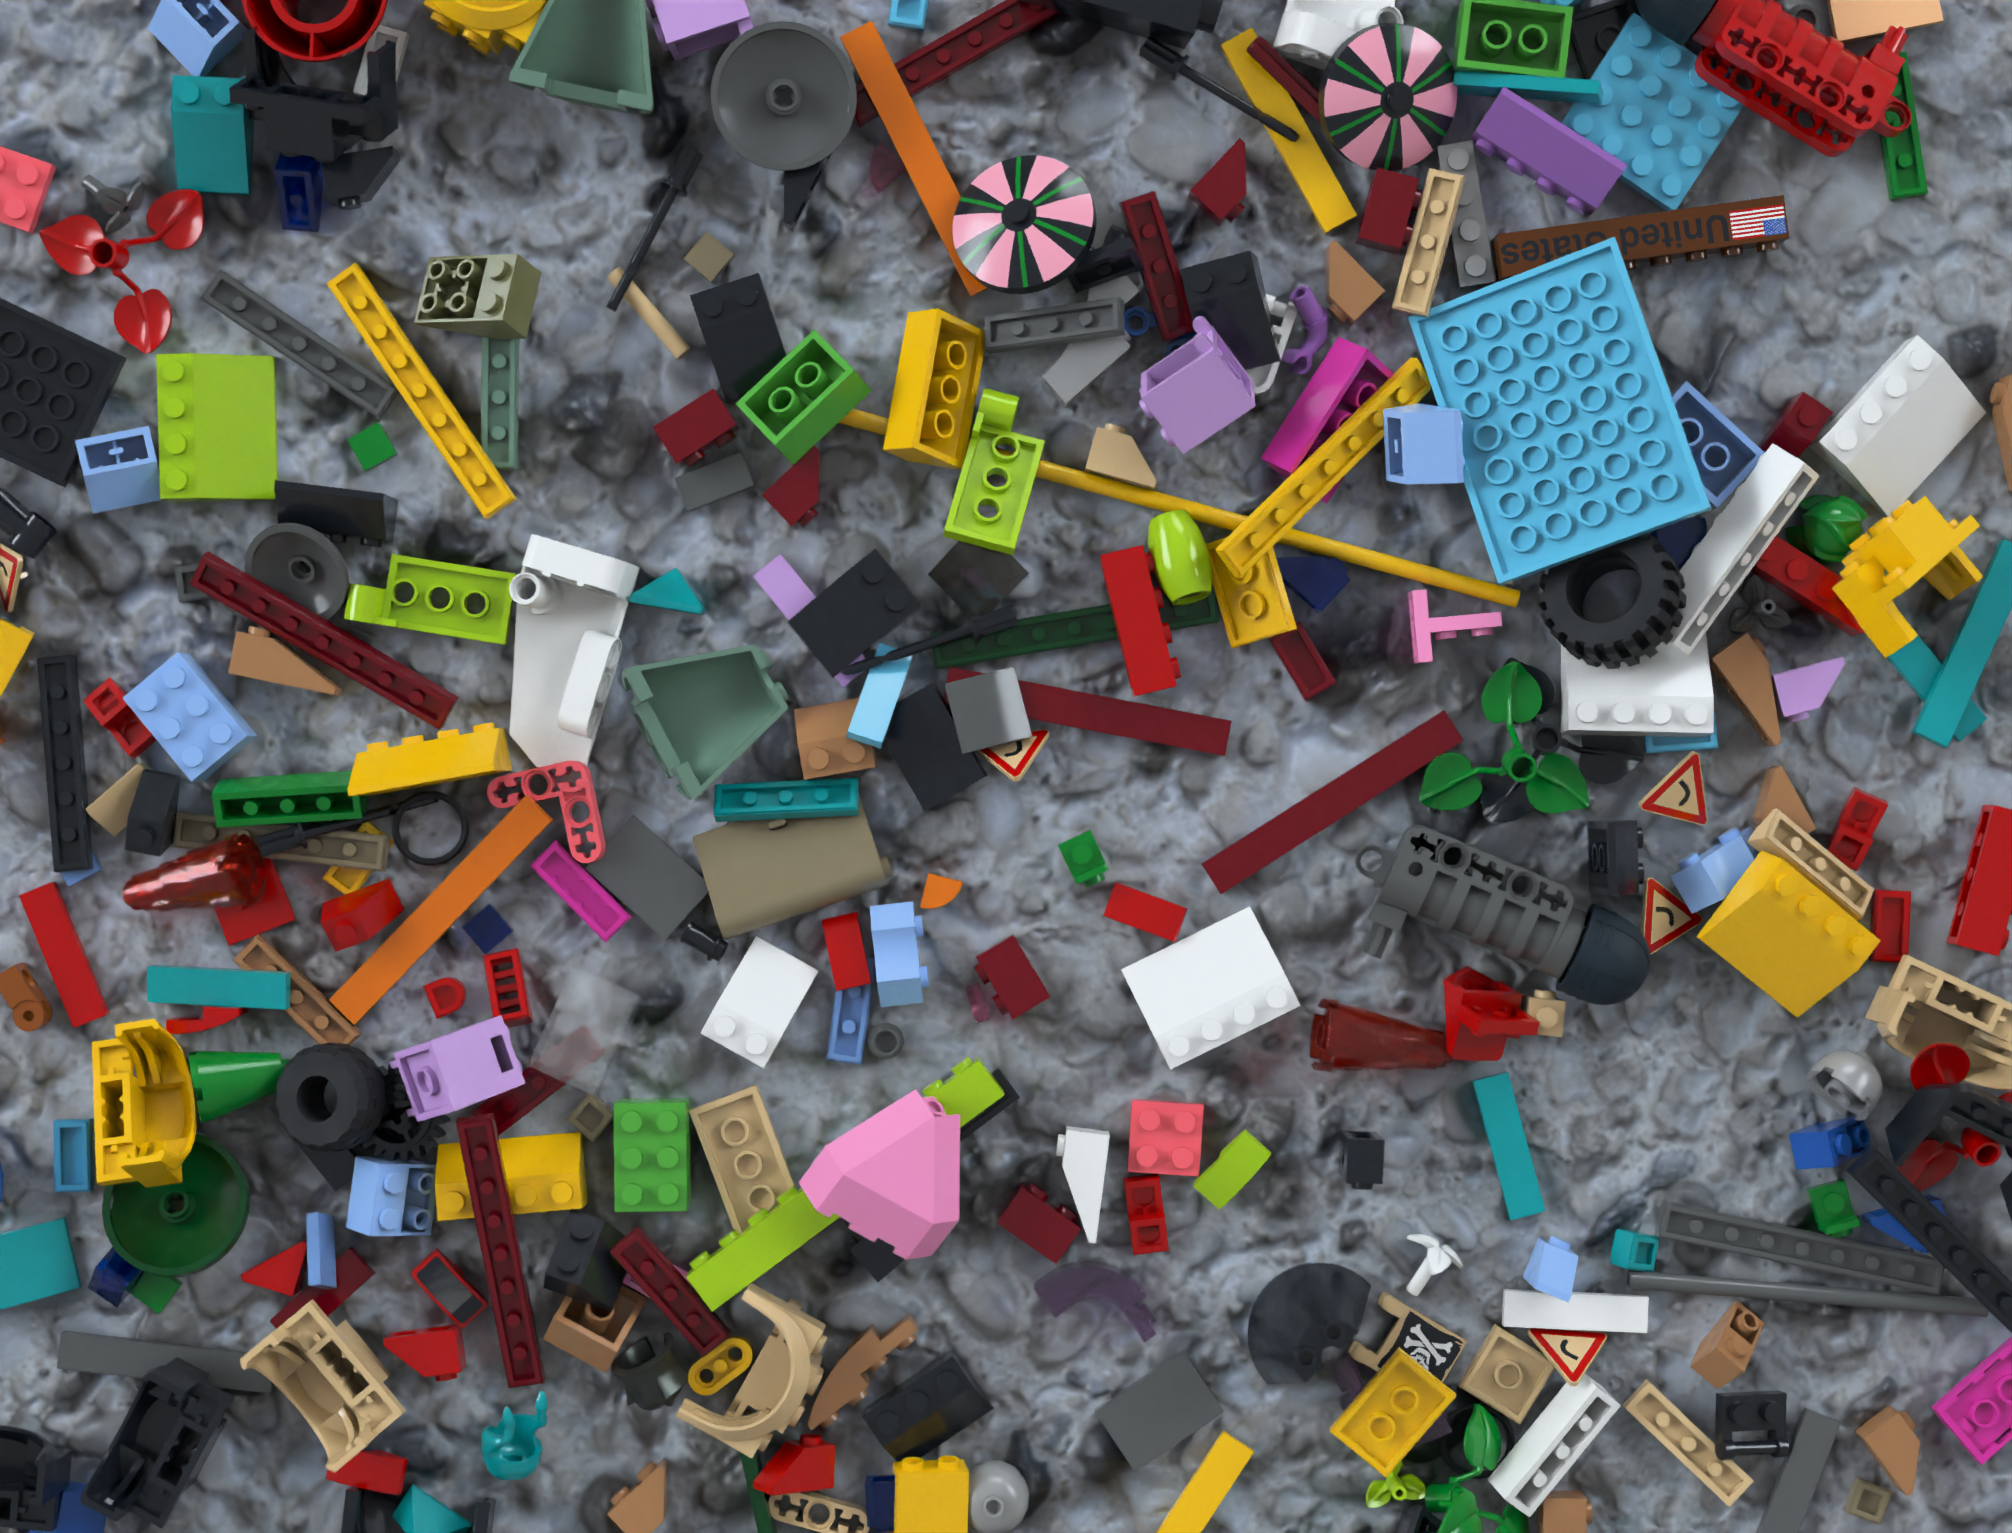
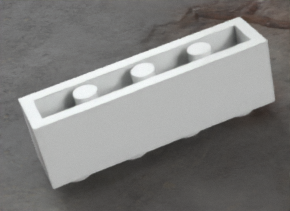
[1487,1374,1621,1517]

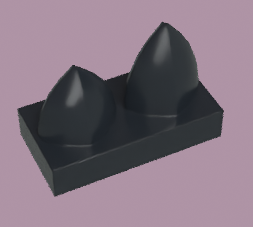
[1067,224,1144,293]

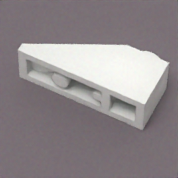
[1056,1126,1110,1243]

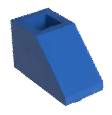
[1789,1116,1870,1169]

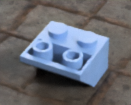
[147,0,249,77]
[1383,403,1465,485]
[75,426,162,514]
[346,1156,436,1236]

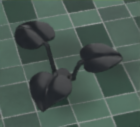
[1480,658,1644,823]

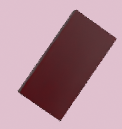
[1268,621,1337,701]

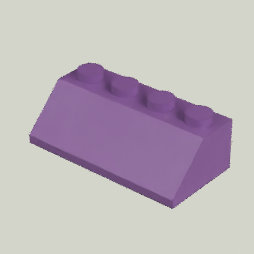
[1470,87,1627,215]

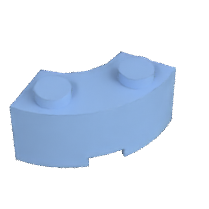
[1670,826,1759,914]
[870,901,929,1007]

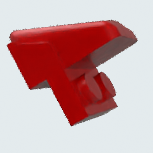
[1443,966,1540,1061]

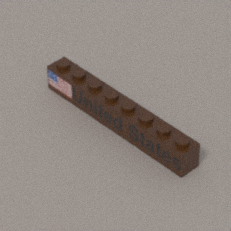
[1491,195,1789,282]

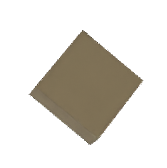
[684,231,735,283]
[565,1091,614,1143]
[1843,1476,1893,1525]

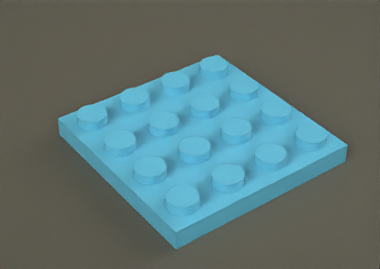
[1561,13,1746,211]

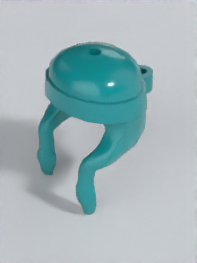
[480,1390,548,1481]

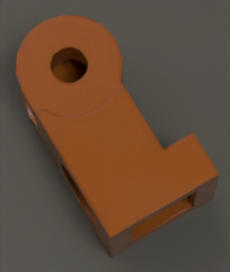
[0,962,53,1031]

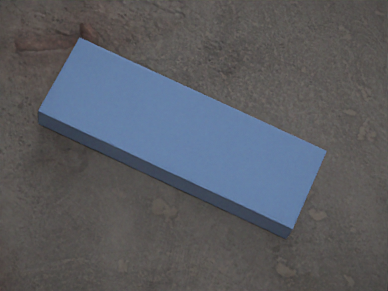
[826,956,876,1065]

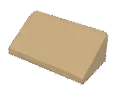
[85,763,152,837]

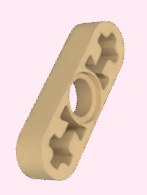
[768,1491,871,1533]

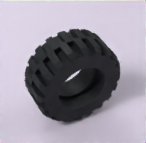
[1538,533,1686,669]

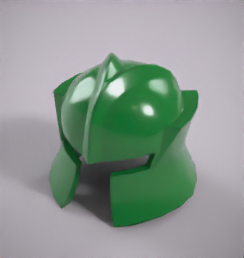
[1785,495,1868,564]

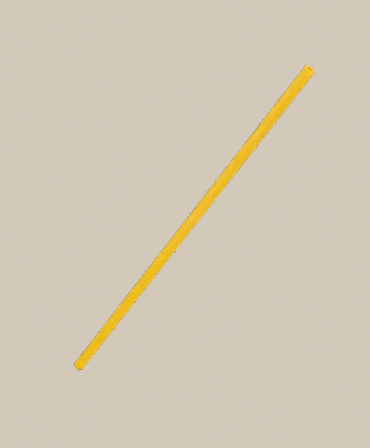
[839,408,1520,608]

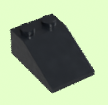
[1180,251,1281,371]
[690,273,787,404]
[787,549,921,678]
[1587,820,1644,896]

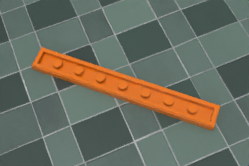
[840,21,988,298]
[329,795,553,1025]

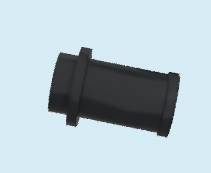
[680,921,729,962]

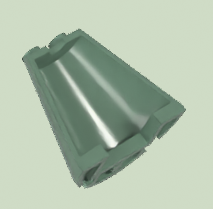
[508,0,654,114]
[622,644,789,800]

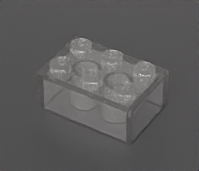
[527,966,643,1095]

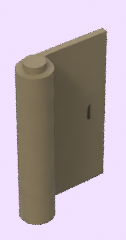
[692,795,893,940]

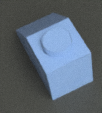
[1523,1236,1578,1303]

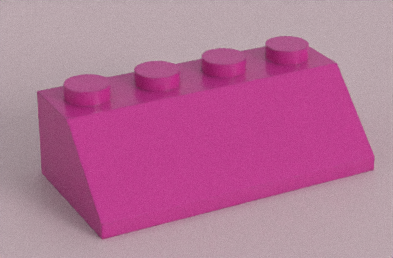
[1261,337,1394,504]

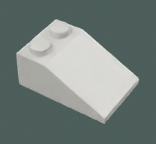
[701,936,819,1068]

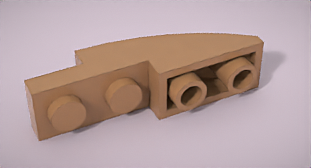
[807,1313,919,1430]

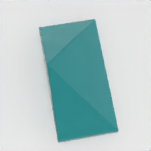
[629,568,705,615]
[392,1484,472,1533]

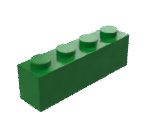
[212,771,368,828]

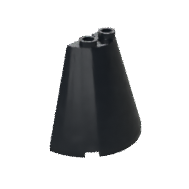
[1248,1262,1371,1384]

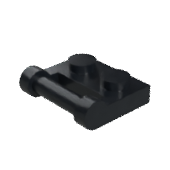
[1715,1390,1789,1461]

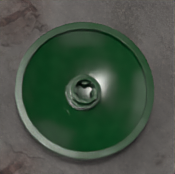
[102,1134,250,1278]

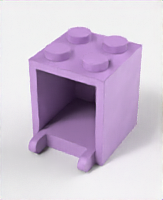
[645,0,754,61]
[1139,316,1256,454]
[389,1015,526,1122]

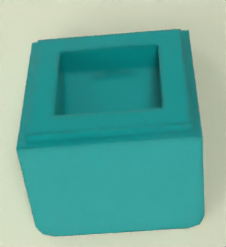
[1610,1229,1660,1272]

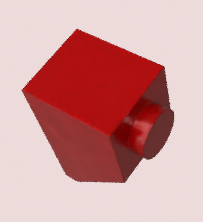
[320,878,404,952]
[383,1324,467,1381]
[753,1433,835,1496]

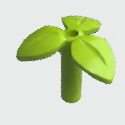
[1366,1460,1426,1508]

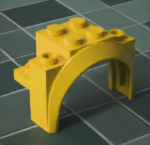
[423,0,548,56]
[1832,496,1983,658]
[92,1019,197,1188]

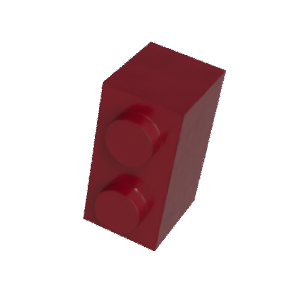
[1355,168,1422,254]
[653,388,740,468]
[973,934,1050,1019]
[997,1183,1081,1264]

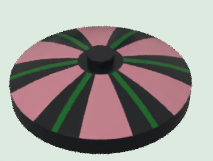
[1318,23,1457,171]
[952,155,1097,294]

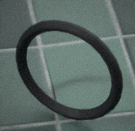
[392,791,469,866]
[1439,1403,1515,1479]

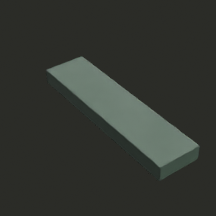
[481,337,520,470]

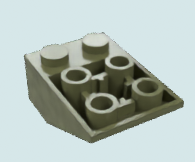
[414,254,541,339]

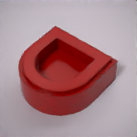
[423,977,467,1019]

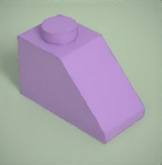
[1771,657,1845,723]

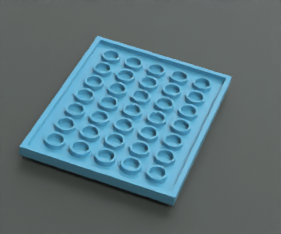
[1408,237,1712,586]

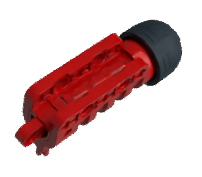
[1635,0,1912,157]

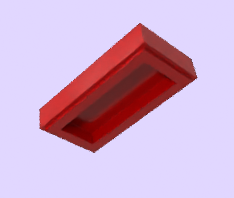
[1869,889,1911,963]

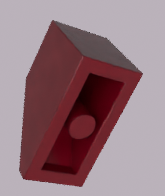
[1188,138,1247,226]
[1758,391,1833,458]
[762,445,822,529]

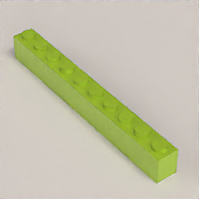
[686,1056,1005,1312]

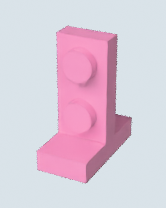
[1408,589,1502,664]

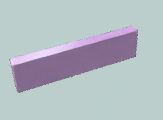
[753,554,866,688]

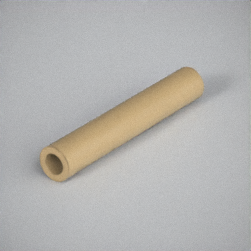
[607,267,691,360]

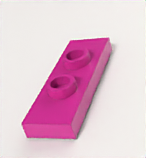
[530,840,632,942]

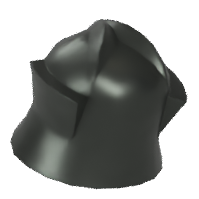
[611,1331,688,1410]

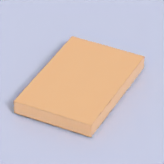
[1826,0,1943,43]

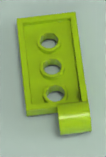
[943,388,1045,555]
[344,554,517,645]

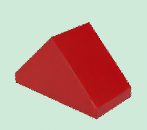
[240,1239,308,1296]

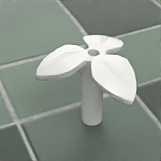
[1406,1234,1463,1296]

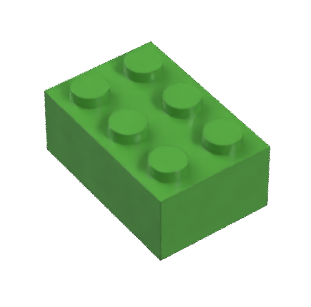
[1452,0,1574,78]
[736,330,872,465]
[614,1098,692,1212]

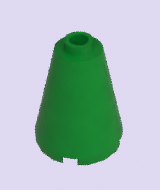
[189,1051,289,1123]

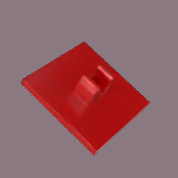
[203,857,296,946]

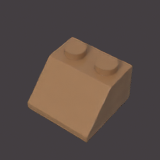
[794,698,877,780]
[543,1285,648,1373]

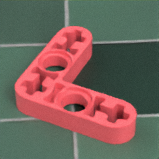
[487,761,606,863]

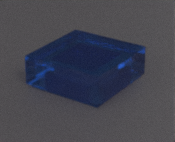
[462,904,514,954]

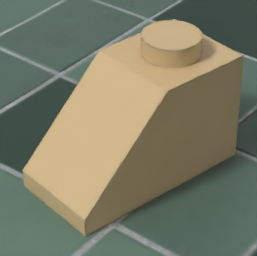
[1084,423,1157,490]

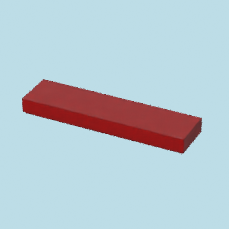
[19,882,110,1028]

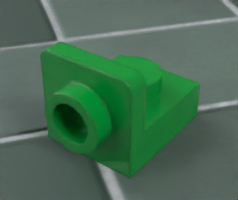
[1058,830,1109,887]
[1807,1179,1862,1238]

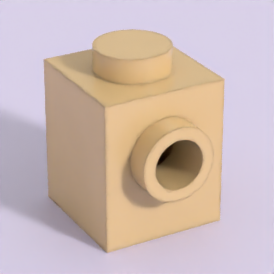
[1521,989,1566,1037]

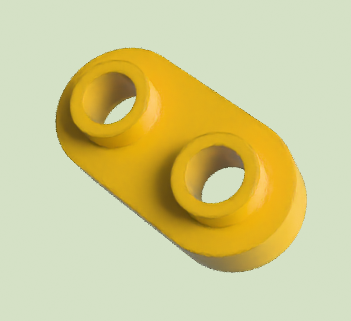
[688,1335,754,1396]

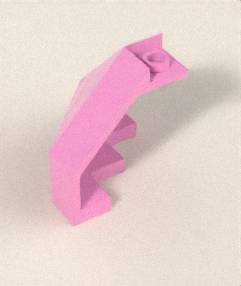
[798,1089,960,1260]

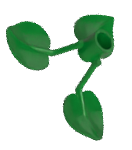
[1419,661,1589,814]
[1425,1404,1530,1533]

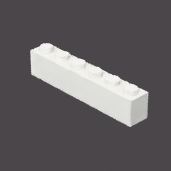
[1669,443,1820,655]

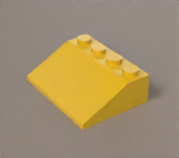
[347,722,512,796]
[1696,850,1881,1018]

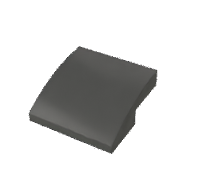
[944,667,1032,754]

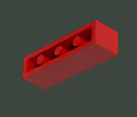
[1750,536,1864,636]
[1099,545,1181,697]
[1946,805,2012,956]

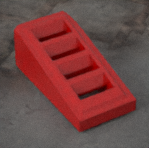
[482,948,533,1028]

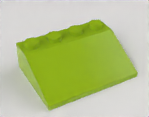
[156,353,278,503]

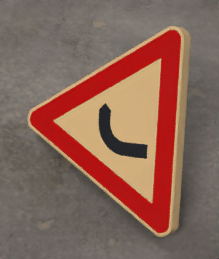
[0,543,28,613]
[976,729,1050,782]
[1638,751,1708,826]
[1641,877,1703,955]
[1528,1328,1607,1386]

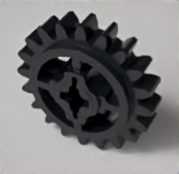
[363,1064,451,1162]

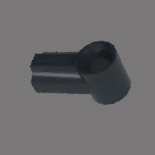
[0,488,58,559]

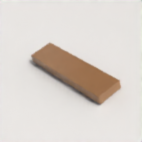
[233,934,363,1046]

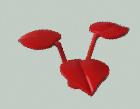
[39,189,205,354]
[1898,1043,2012,1191]

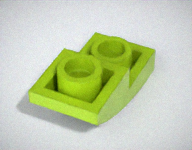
[1193,1129,1271,1210]

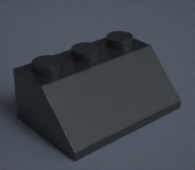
[274,480,398,548]
[863,1348,994,1461]

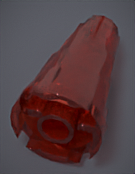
[122,833,267,912]
[1310,998,1453,1072]

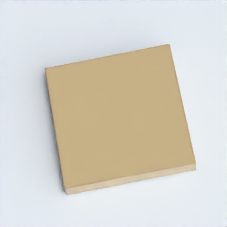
[1457,1324,1555,1424]

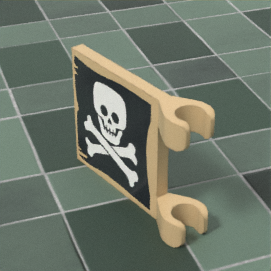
[1348,1292,1467,1382]

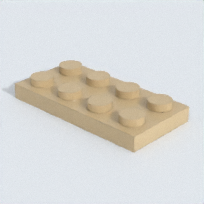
[689,1084,797,1233]

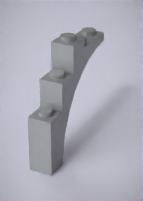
[1042,163,1140,408]

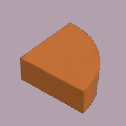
[919,873,963,909]

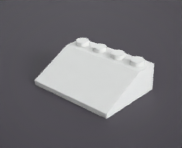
[1809,335,1986,517]
[1560,633,1714,738]
[1121,906,1301,1070]

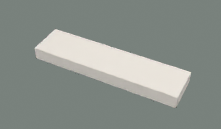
[1502,1289,1649,1333]

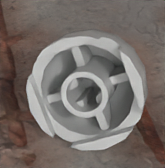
[1806,1050,1883,1121]
[968,1460,1029,1533]

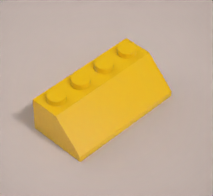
[883,308,985,470]
[435,1132,588,1221]

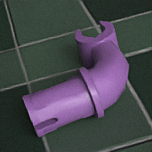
[1281,286,1329,375]

